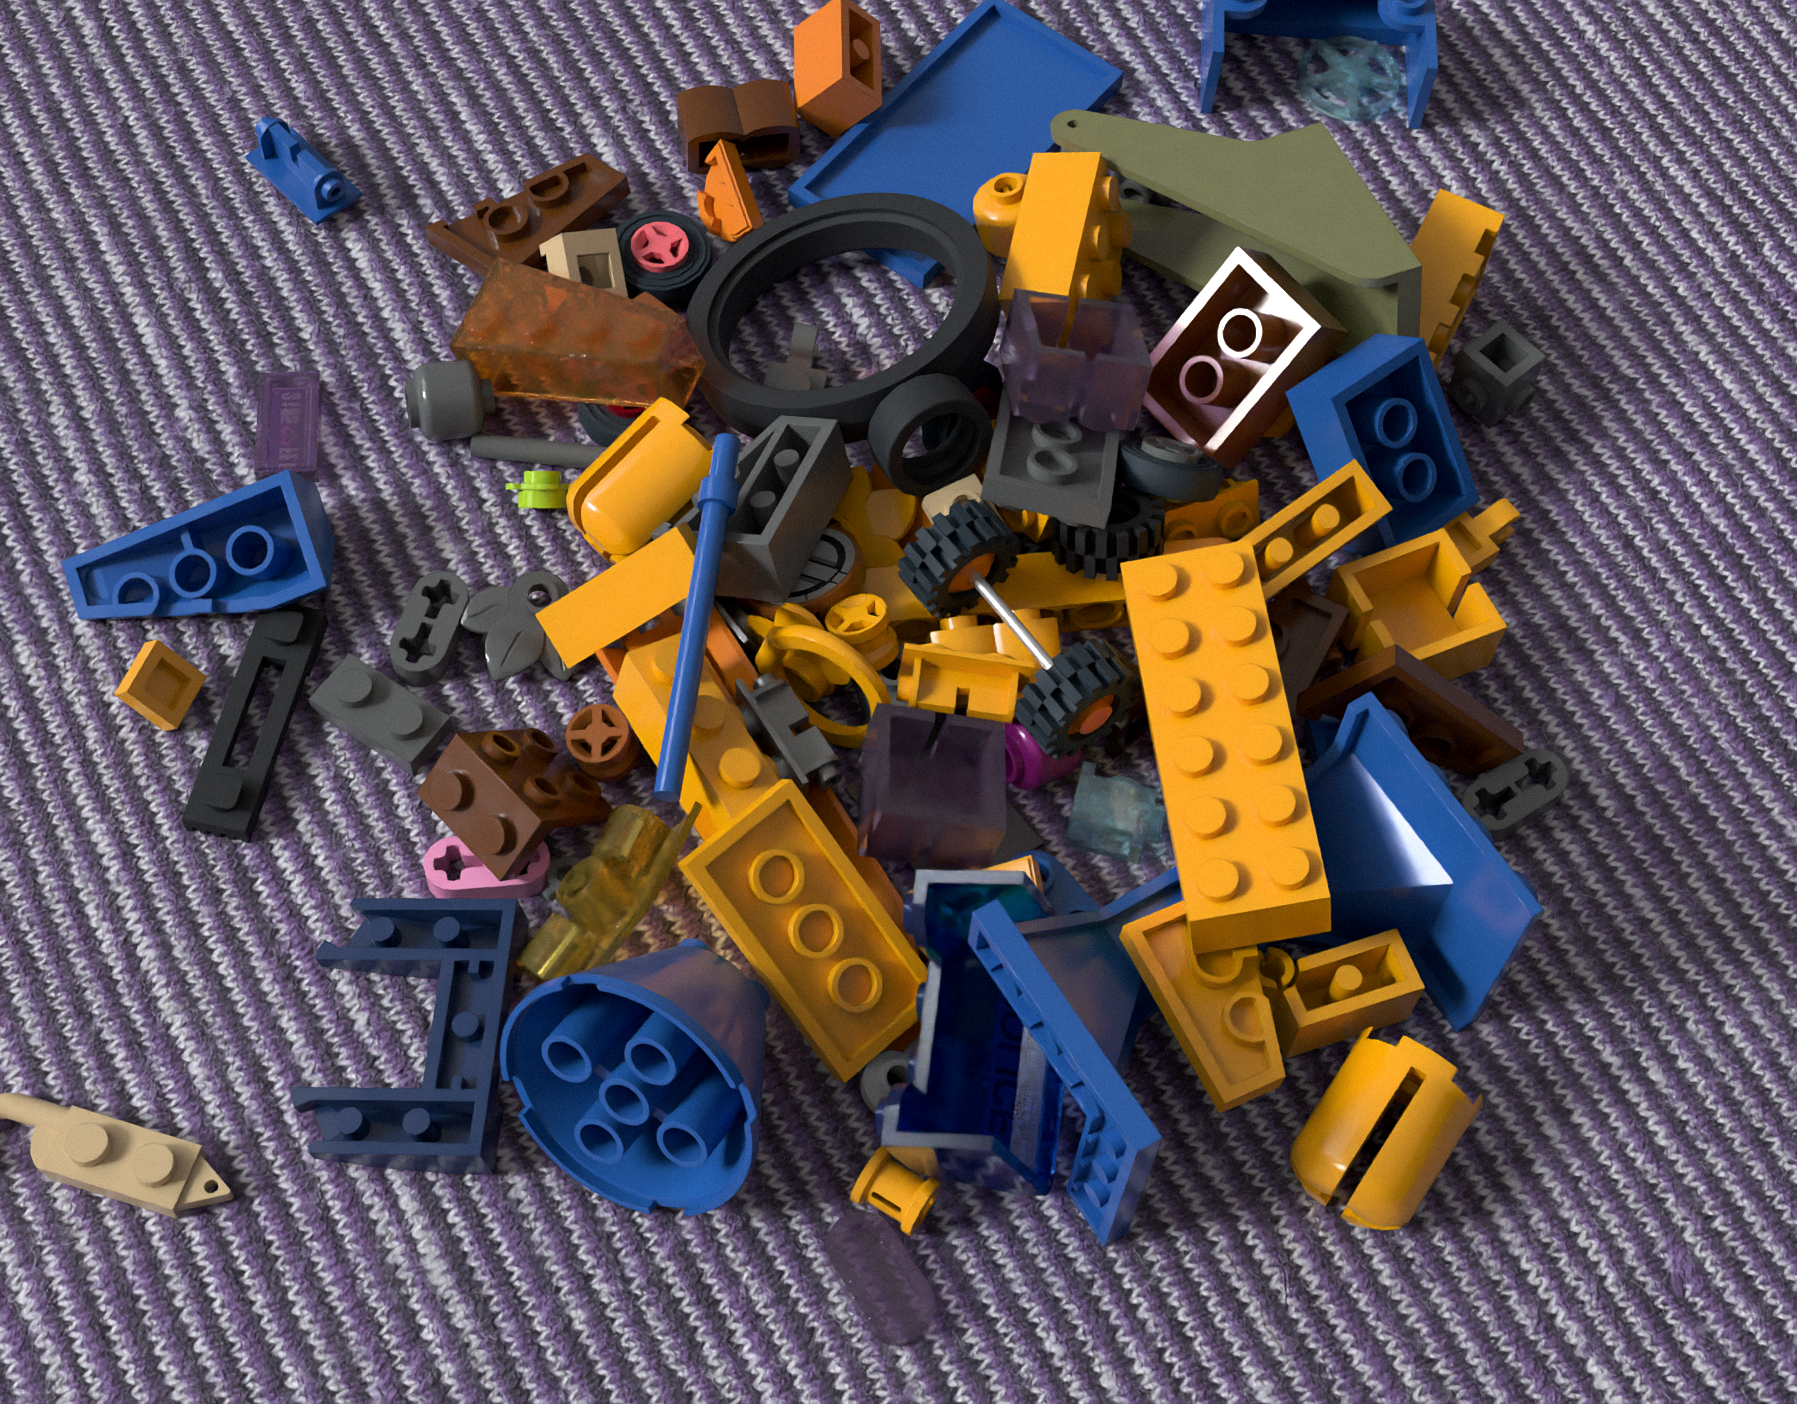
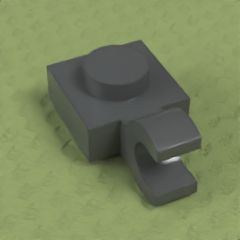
[764,323,828,391]

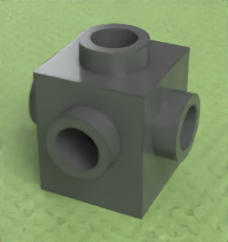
[1446,319,1546,429]

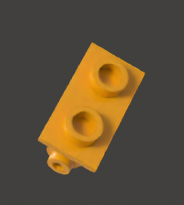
[1164,478,1260,542]
[896,643,1034,724]

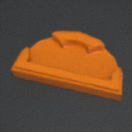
[697,139,764,244]

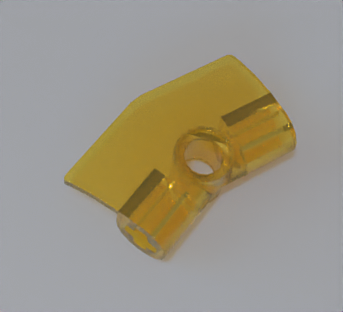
[515,800,702,985]

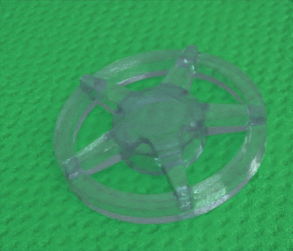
[1297,36,1401,121]

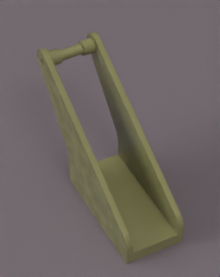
[1050,109,1422,360]

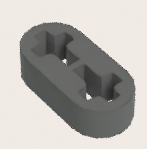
[389,571,470,687]
[1459,749,1569,843]

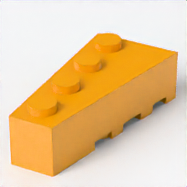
[1407,188,1505,371]

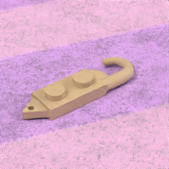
[0,1093,234,1219]

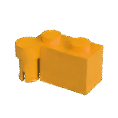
[1256,928,1425,1059]

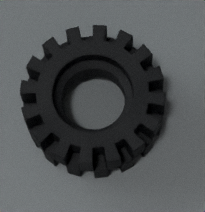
[1051,480,1166,581]

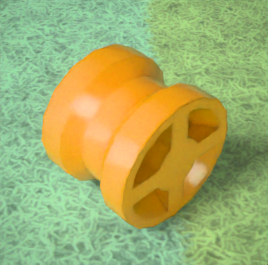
[825,594,900,671]

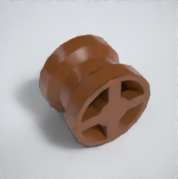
[565,703,640,783]

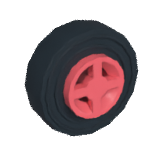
[616,210,713,308]

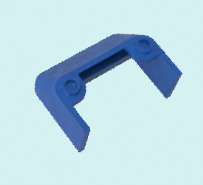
[1200,0,1438,129]

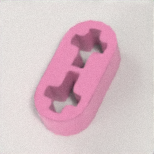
[423,836,551,899]

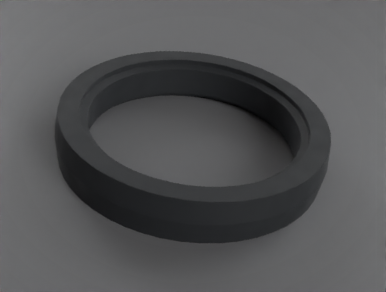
[684,192,1000,445]

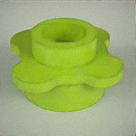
[506,471,570,508]

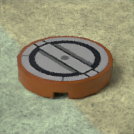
[747,525,866,622]

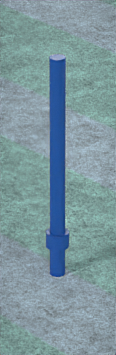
[653,433,741,802]

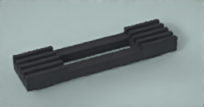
[181,604,329,843]

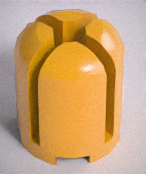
[566,397,714,565]
[1290,1027,1483,1231]

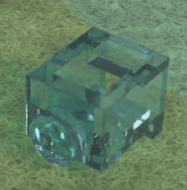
[1064,761,1166,864]

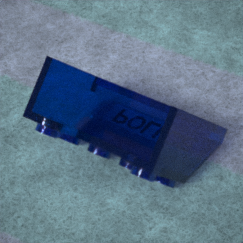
[876,870,1064,1196]

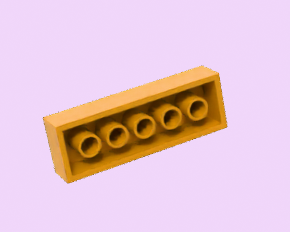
[1120,539,1331,955]

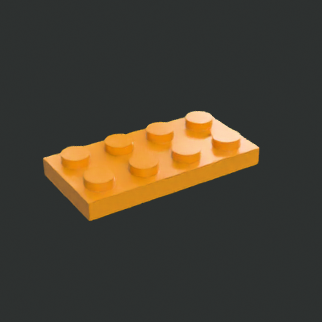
[677,779,946,1083]

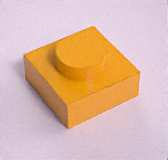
[114,639,207,731]

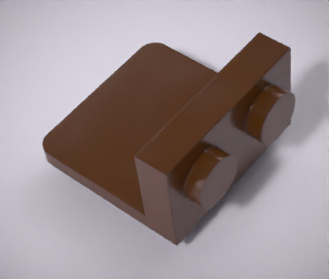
[416,728,613,881]

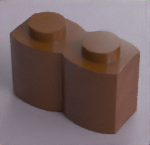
[676,79,800,175]

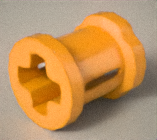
[850,1146,942,1236]

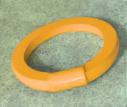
[755,624,893,748]

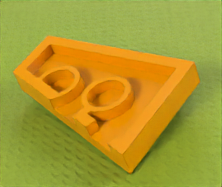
[1119,901,1286,1114]

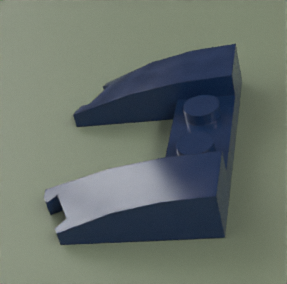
[291,898,530,1175]

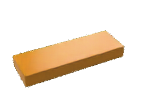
[535,521,720,669]

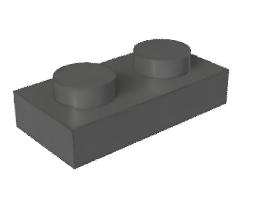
[309,653,453,775]

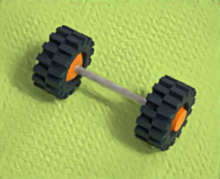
[898,499,1142,760]

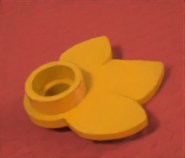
[828,465,918,569]
[747,602,852,702]

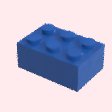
[1285,333,1480,556]

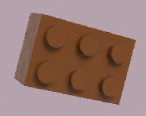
[1125,246,1350,469]

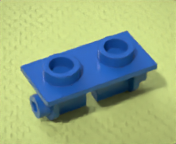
[245,116,363,226]

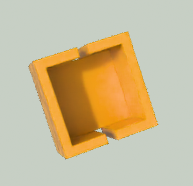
[1324,528,1507,680]

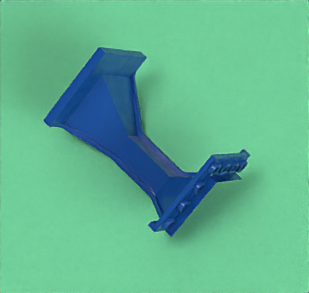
[968,691,1544,1247]

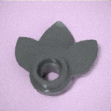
[460,570,580,682]

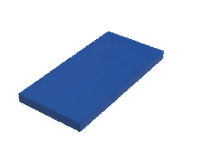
[788,0,1124,290]

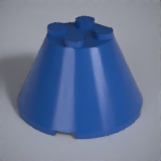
[500,938,771,1217]

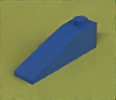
[61,469,335,621]

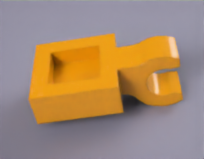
[1438,497,1521,577]

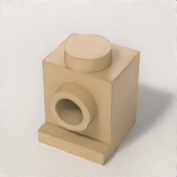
[539,228,628,322]

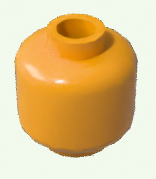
[973,173,1028,259]

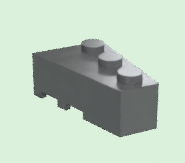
[651,415,853,602]

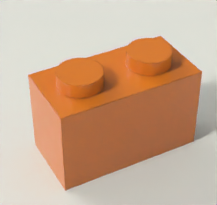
[794,0,882,138]

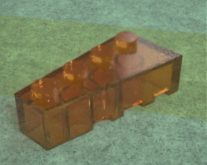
[449,257,706,410]

